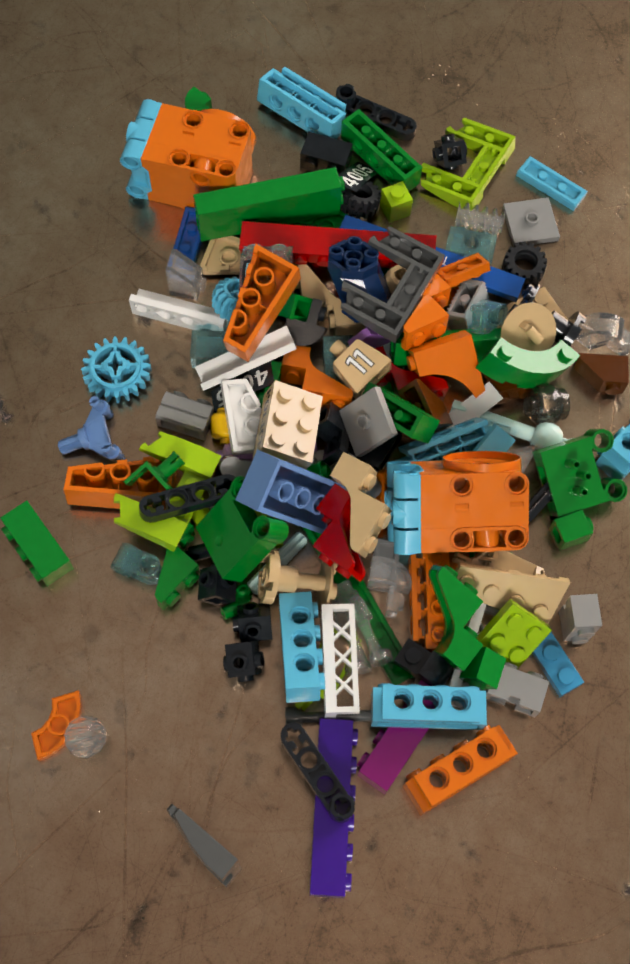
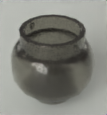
[523,384,570,425]

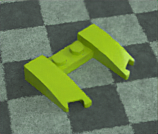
[421,118,516,214]
[114,432,221,552]

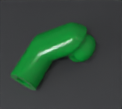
[220,584,252,620]

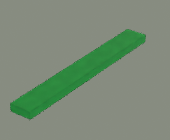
[302,527,414,685]

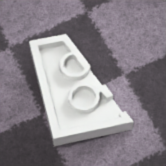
[220,379,261,455]

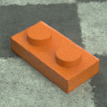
[437,253,491,287]

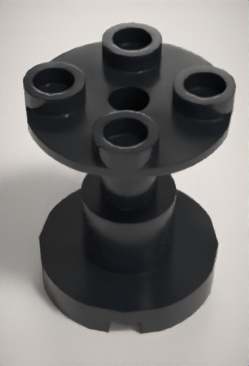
[507,283,587,348]

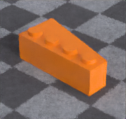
[223,243,301,362]
[63,456,177,510]

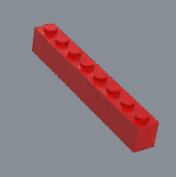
[239,221,437,269]

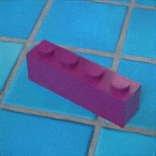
[357,680,435,795]

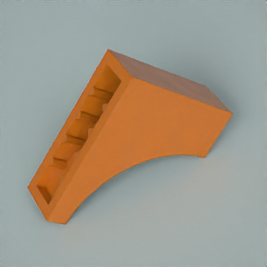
[406,330,485,398]

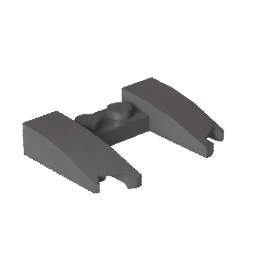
[341,226,445,343]
[167,804,242,888]

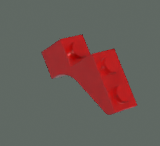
[374,346,449,400]
[313,483,366,582]

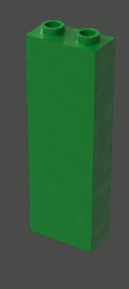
[193,167,345,242]

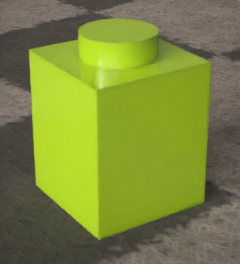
[380,181,413,223]

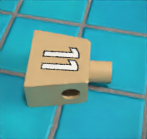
[329,339,391,399]

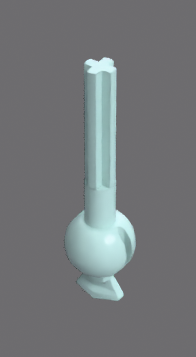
[450,400,573,451]

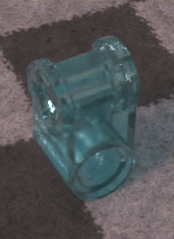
[469,299,508,334]
[110,543,162,585]

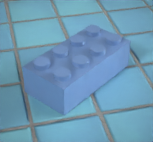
[236,449,346,534]

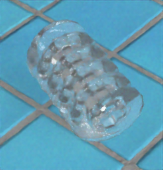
[454,201,506,239]

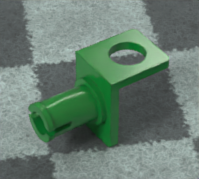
[124,451,185,490]

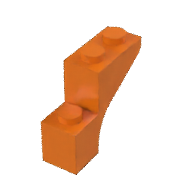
[401,274,451,351]
[280,345,353,409]

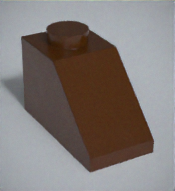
[573,353,629,395]
[397,379,453,433]

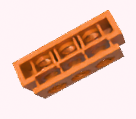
[408,552,450,653]
[403,725,518,816]

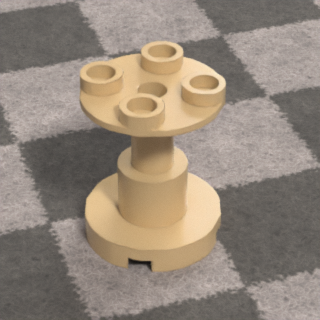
[258,550,337,610]

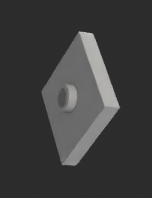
[502,197,560,247]
[339,387,398,457]

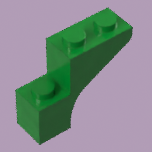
[155,522,200,610]
[428,565,483,672]

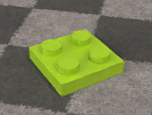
[476,599,552,669]

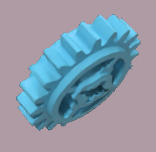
[81,336,152,403]

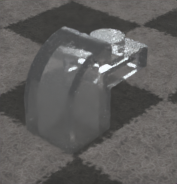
[576,312,630,356]
[367,555,412,619]

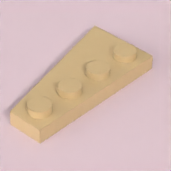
[455,562,571,624]

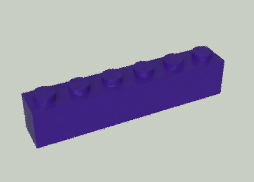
[309,718,358,898]

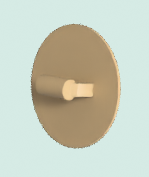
[501,302,556,351]

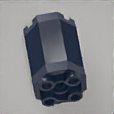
[328,236,392,323]

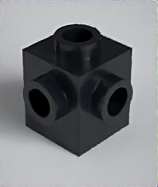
[432,134,467,170]
[198,563,237,606]
[232,602,272,642]
[223,641,265,682]

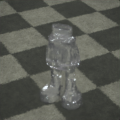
[332,580,393,677]

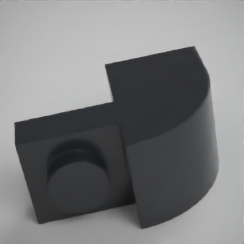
[285,298,328,347]
[317,402,352,466]
[393,638,453,686]

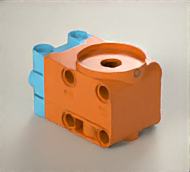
[120,99,256,209]
[384,451,529,555]

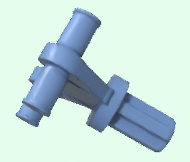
[58,396,125,463]

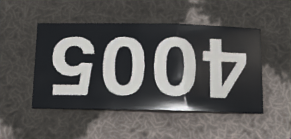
[339,161,377,192]
[211,362,274,413]

